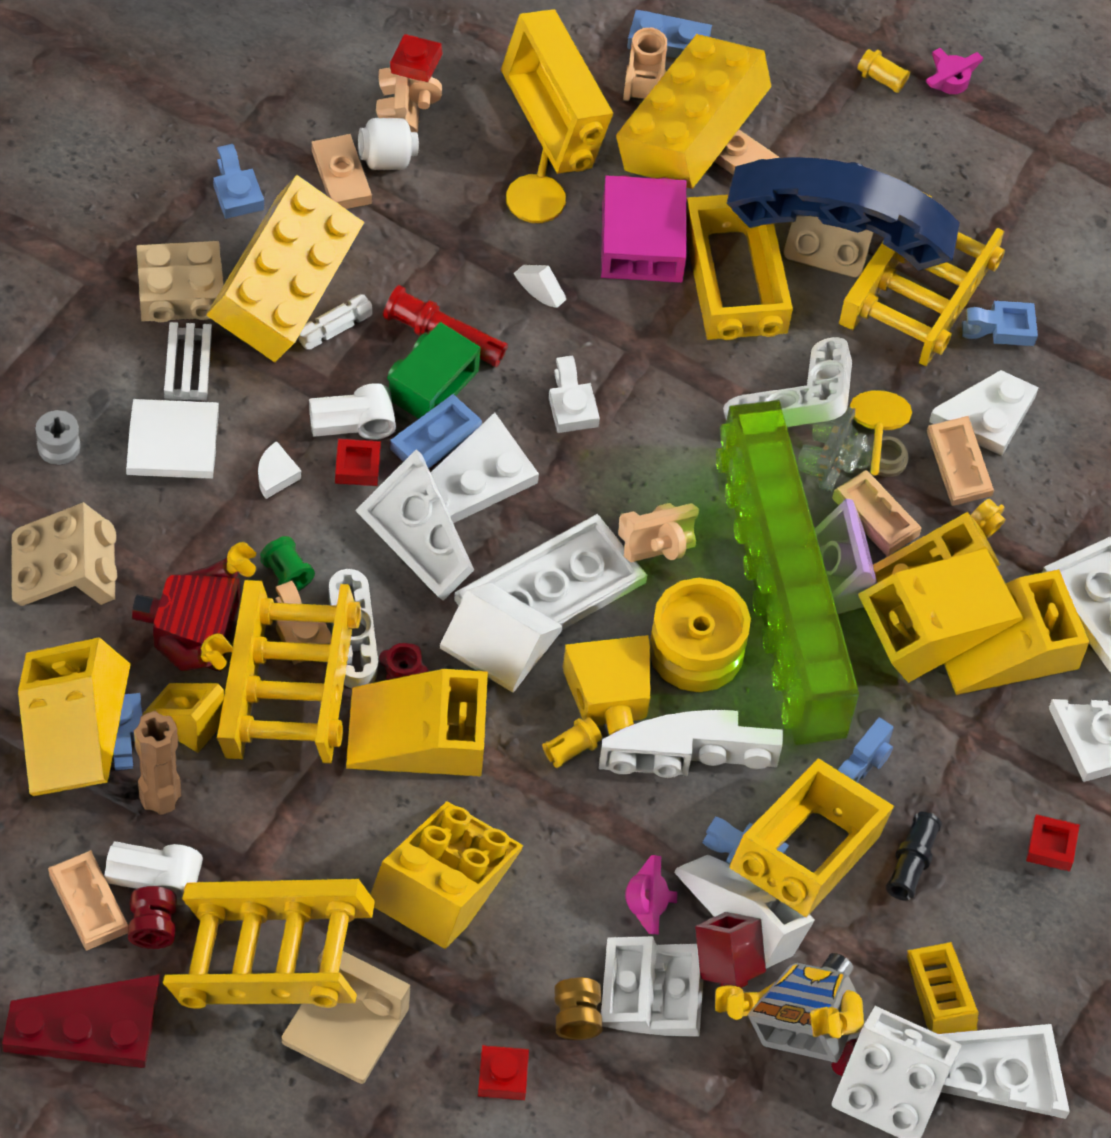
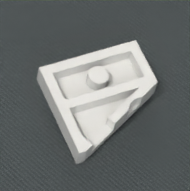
[929,370,1039,456]

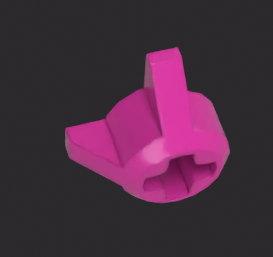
[926,48,983,94]
[625,855,677,935]

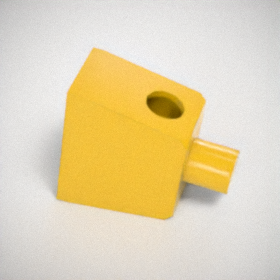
[563,635,650,736]

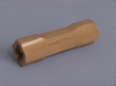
[134,711,181,815]

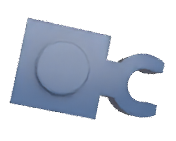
[838,717,894,783]

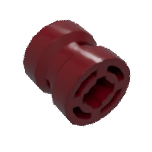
[128,886,177,949]

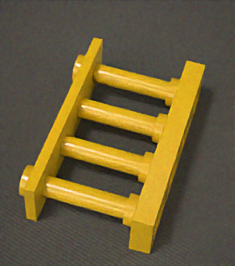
[839,191,1005,366]
[217,580,361,763]
[163,879,375,1009]

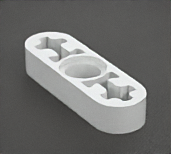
[329,569,378,688]

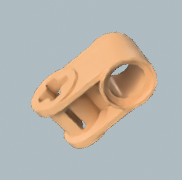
[623,27,667,101]

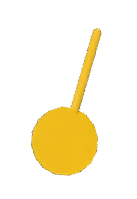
[506,149,566,223]
[849,391,912,476]

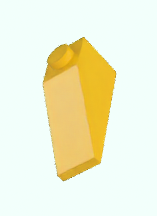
[873,512,1000,583]

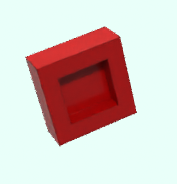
[390,34,443,83]
[335,439,381,486]
[1026,814,1080,872]
[478,1045,529,1101]

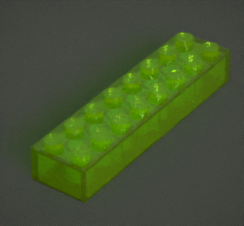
[716,400,859,745]

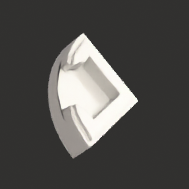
[514,265,566,308]
[258,442,301,499]

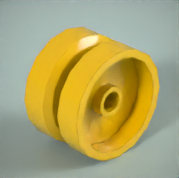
[649,577,751,692]

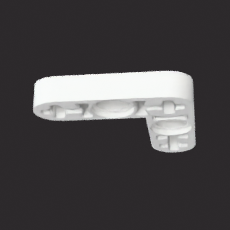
[723,337,852,433]

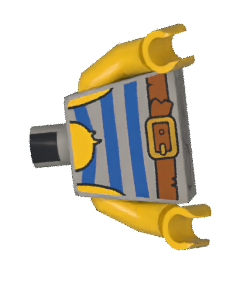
[715,953,864,1063]

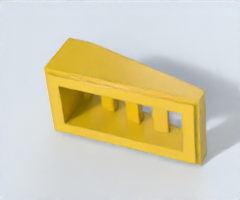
[907,942,978,1034]

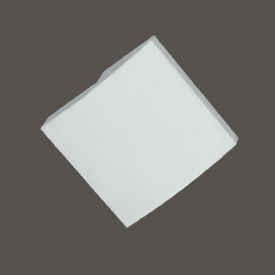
[126,399,219,479]
[601,936,703,1036]

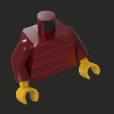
[132,542,257,672]

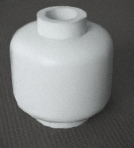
[358,118,419,170]

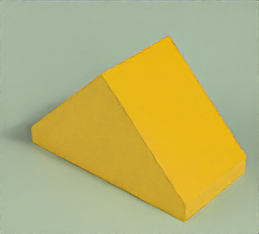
[142,683,224,753]

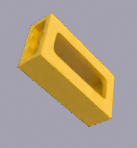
[501,9,613,174]
[686,195,793,340]
[729,758,894,918]

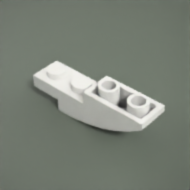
[599,710,783,778]

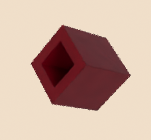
[695,912,766,988]

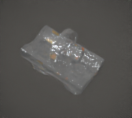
[798,407,873,492]

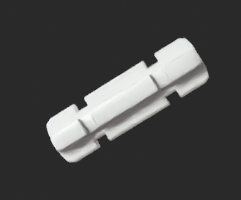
[298,294,373,350]

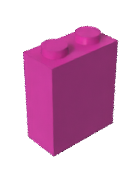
[601,175,686,283]

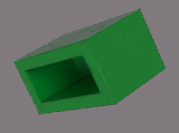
[387,322,481,419]

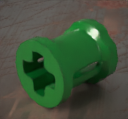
[260,536,315,592]

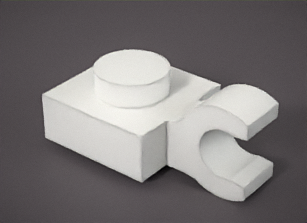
[548,355,600,433]

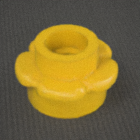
[971,498,1006,538]

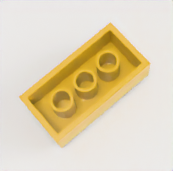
[616,34,772,189]
[206,175,364,362]

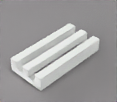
[164,322,212,401]

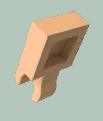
[275,581,332,665]

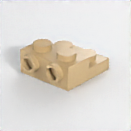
[136,241,223,322]

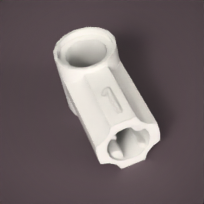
[309,383,396,440]
[104,841,203,905]

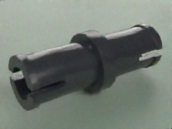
[886,811,942,901]

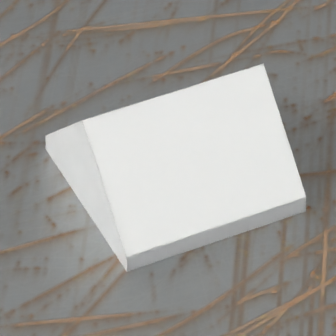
[440,583,563,693]

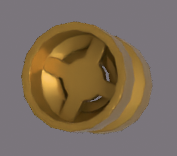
[554,977,602,1040]

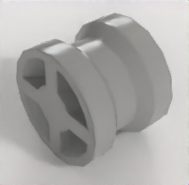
[35,410,81,465]

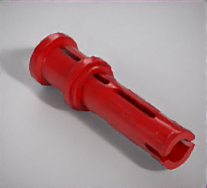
[383,285,508,367]

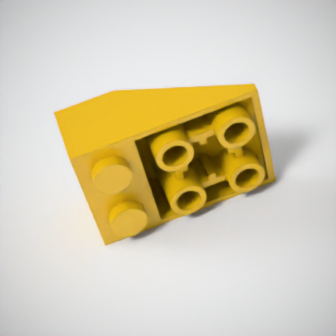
[858,548,1024,683]
[944,569,1089,695]
[18,637,130,796]
[346,669,488,776]
[370,801,523,949]

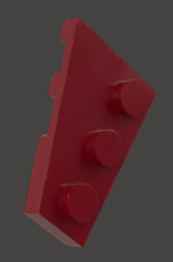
[2,974,160,1068]

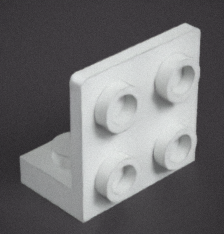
[832,1006,962,1138]

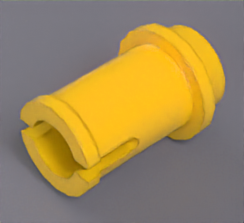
[857,49,910,93]
[542,717,602,768]

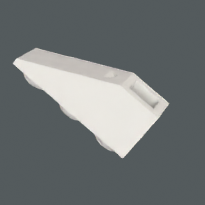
[674,855,815,968]

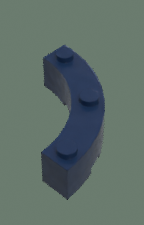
[726,157,960,271]

